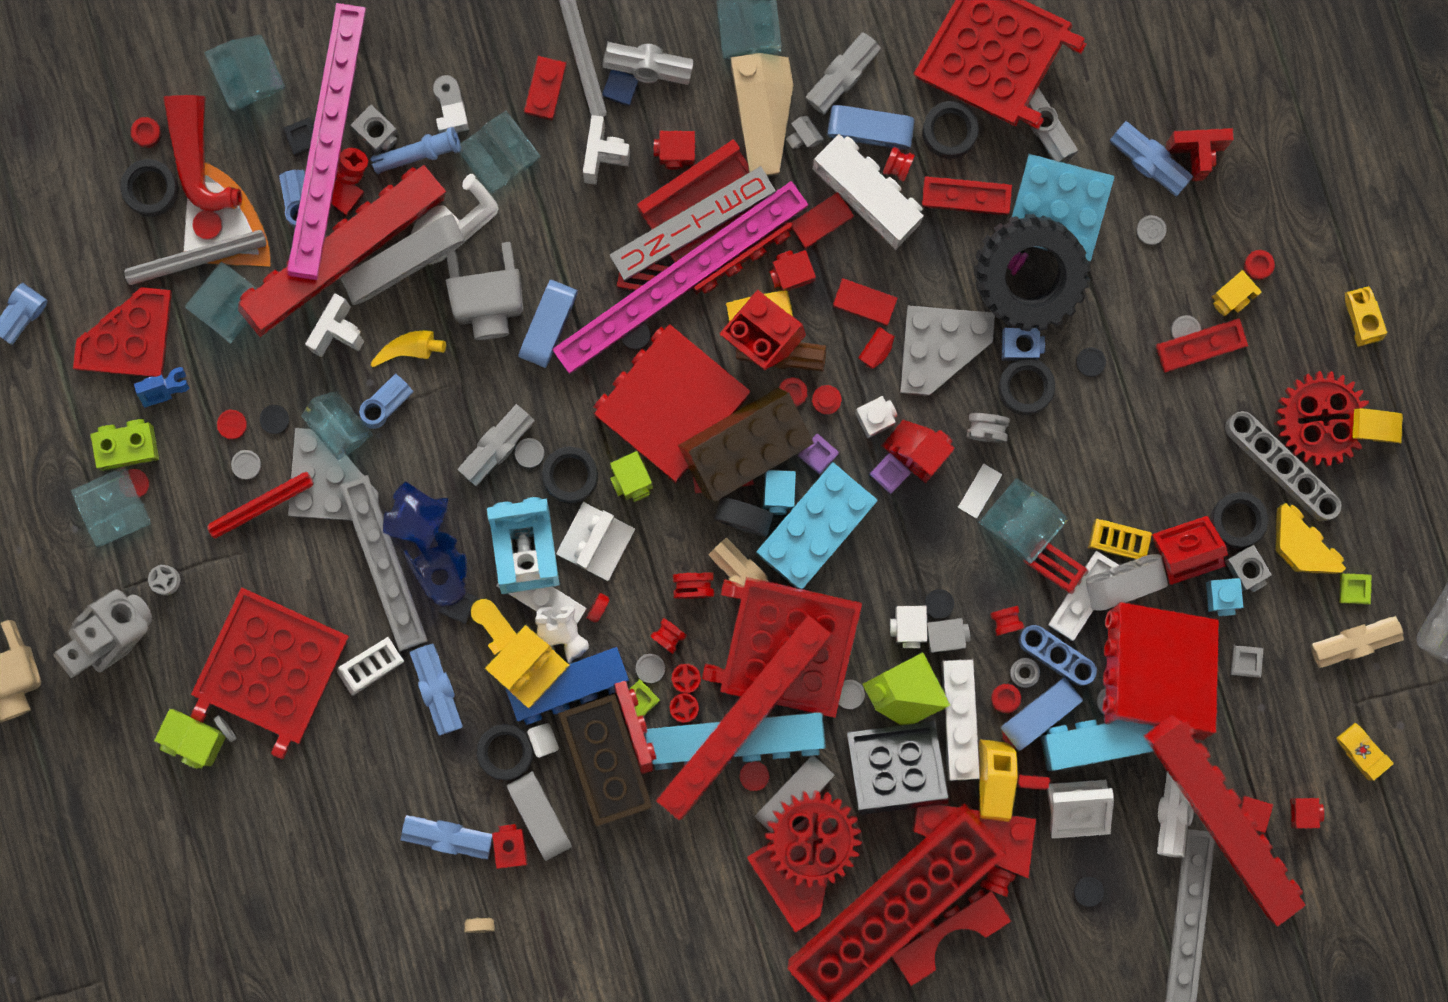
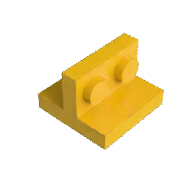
[485,625,570,709]

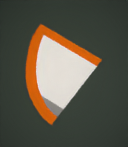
[184,162,271,267]

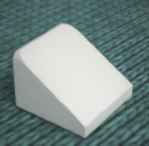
[527,723,559,758]

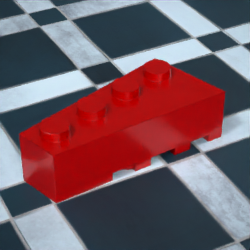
[912,805,1036,878]

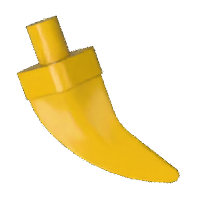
[371,330,446,367]

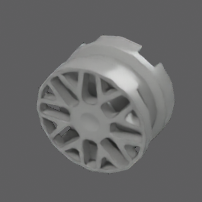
[966,413,1010,443]

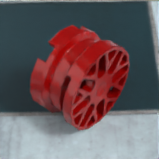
[673,572,714,599]

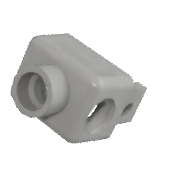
[446,242,523,340]
[53,590,152,678]

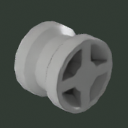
[148,565,181,595]

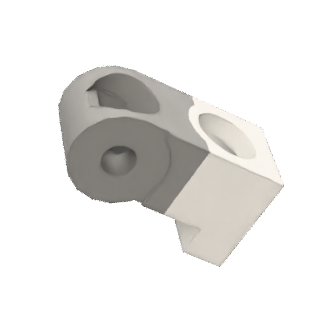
[433,75,469,133]

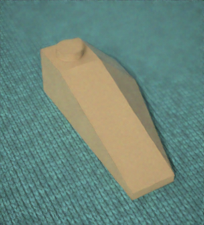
[731,53,793,176]

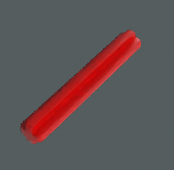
[207,472,314,538]

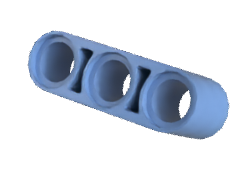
[827,105,915,149]
[518,279,578,368]
[1018,625,1097,685]
[1001,677,1083,751]

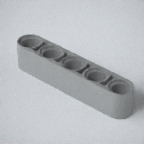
[340,214,465,305]
[1225,411,1342,521]

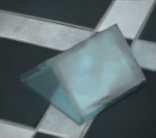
[301,391,373,461]

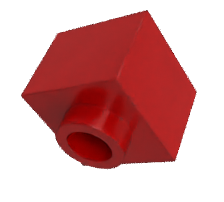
[1290,798,1324,828]

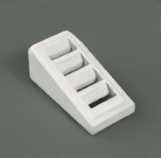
[337,637,404,696]

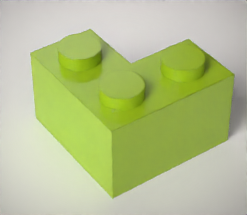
[154,709,226,769]

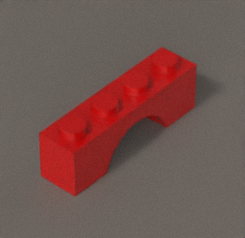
[892,889,1011,986]

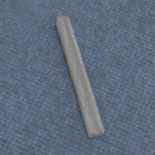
[559,0,607,117]
[124,230,267,285]

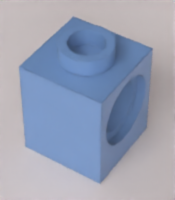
[1002,328,1045,361]

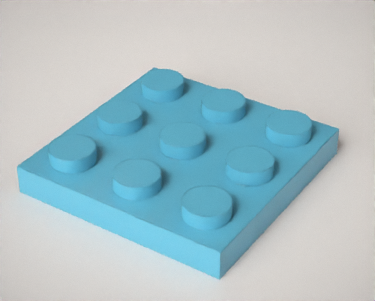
[1011,154,1114,261]

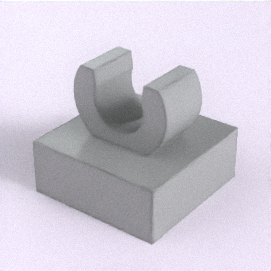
[786,116,824,149]

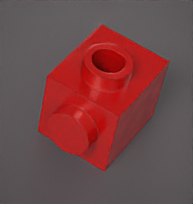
[654,131,695,170]
[769,250,816,291]
[492,824,528,869]

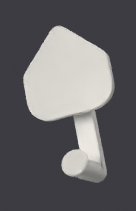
[411,174,498,265]

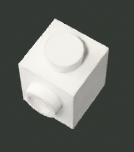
[855,396,898,438]
[890,606,927,648]

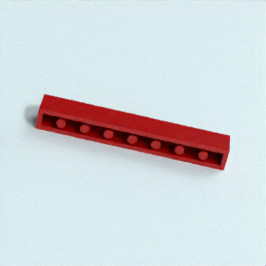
[238,165,446,337]
[656,615,833,820]
[1143,715,1306,927]

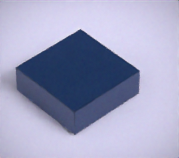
[602,69,639,107]

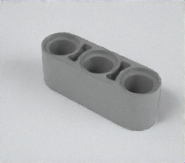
[1086,555,1168,610]
[754,755,834,832]
[506,771,572,861]

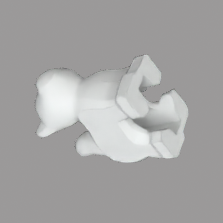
[535,606,589,664]

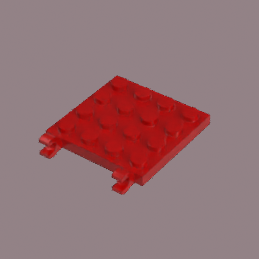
[914,0,1087,130]
[702,577,862,718]
[190,587,350,759]

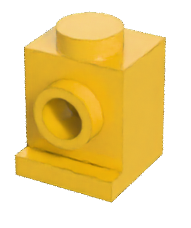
[1212,270,1262,316]

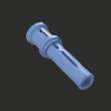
[371,127,461,174]

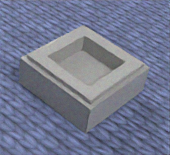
[1230,645,1263,678]

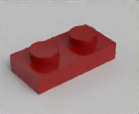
[524,56,567,120]

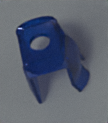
[382,481,449,555]
[404,531,467,606]

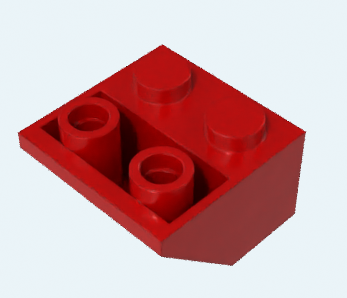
[719,289,806,370]

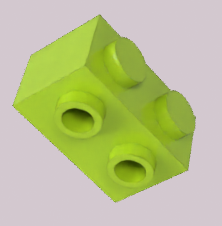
[90,419,159,471]
[610,451,653,502]

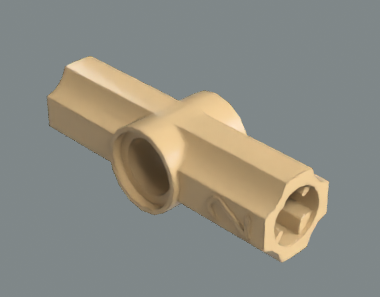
[709,537,769,585]
[1311,616,1404,668]

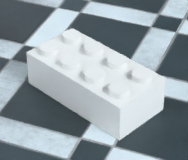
[813,134,924,249]

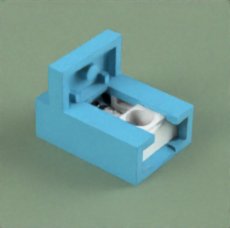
[487,497,560,594]

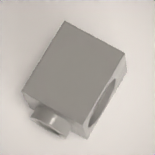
[351,105,398,154]
[1224,545,1272,593]
[927,618,970,653]

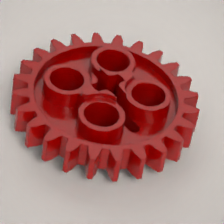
[1275,371,1369,467]
[764,790,861,888]

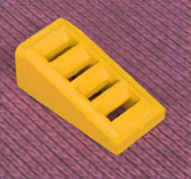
[1088,519,1152,559]

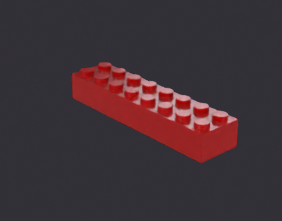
[788,803,1006,1002]

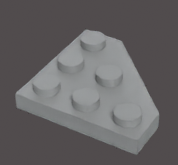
[900,305,995,396]
[288,428,379,521]

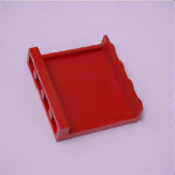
[637,139,793,295]
[594,324,751,484]
[1102,602,1219,740]

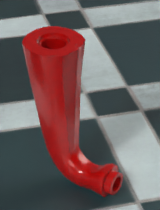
[163,95,242,211]

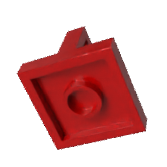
[1166,128,1234,181]
[1152,516,1228,585]

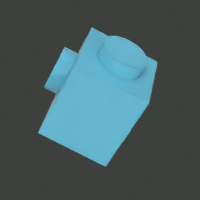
[763,470,796,515]
[1206,578,1243,616]

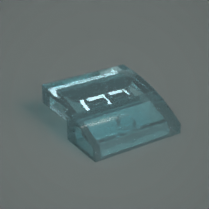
[459,111,541,194]
[71,466,151,548]

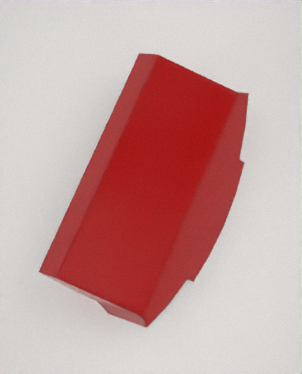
[858,327,895,369]

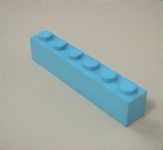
[644,713,826,770]

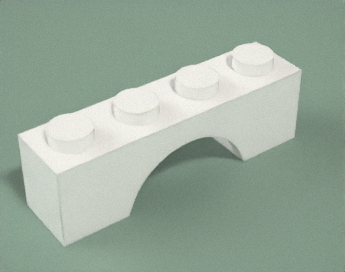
[941,660,979,780]

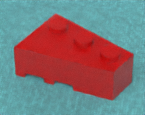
[881,419,955,484]

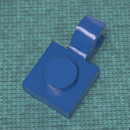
[134,367,190,408]

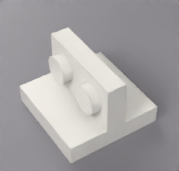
[583,115,630,185]
[305,293,364,357]
[556,502,635,581]
[1047,780,1114,838]

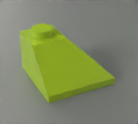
[862,653,950,725]

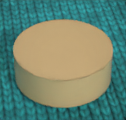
[464,918,495,933]

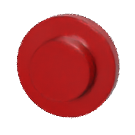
[812,385,842,415]

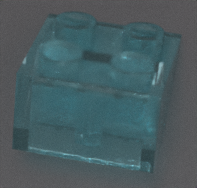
[717,0,781,59]
[204,35,286,112]
[185,261,257,344]
[979,478,1069,564]

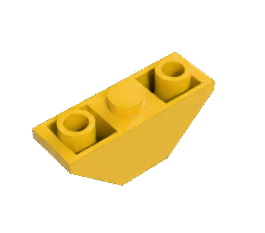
[1275,503,1346,574]
[979,739,1017,822]

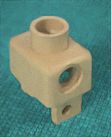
[0,620,41,723]

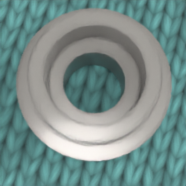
[1010,658,1040,688]

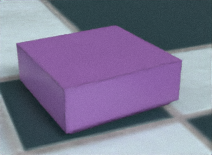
[798,434,839,475]
[869,453,911,495]

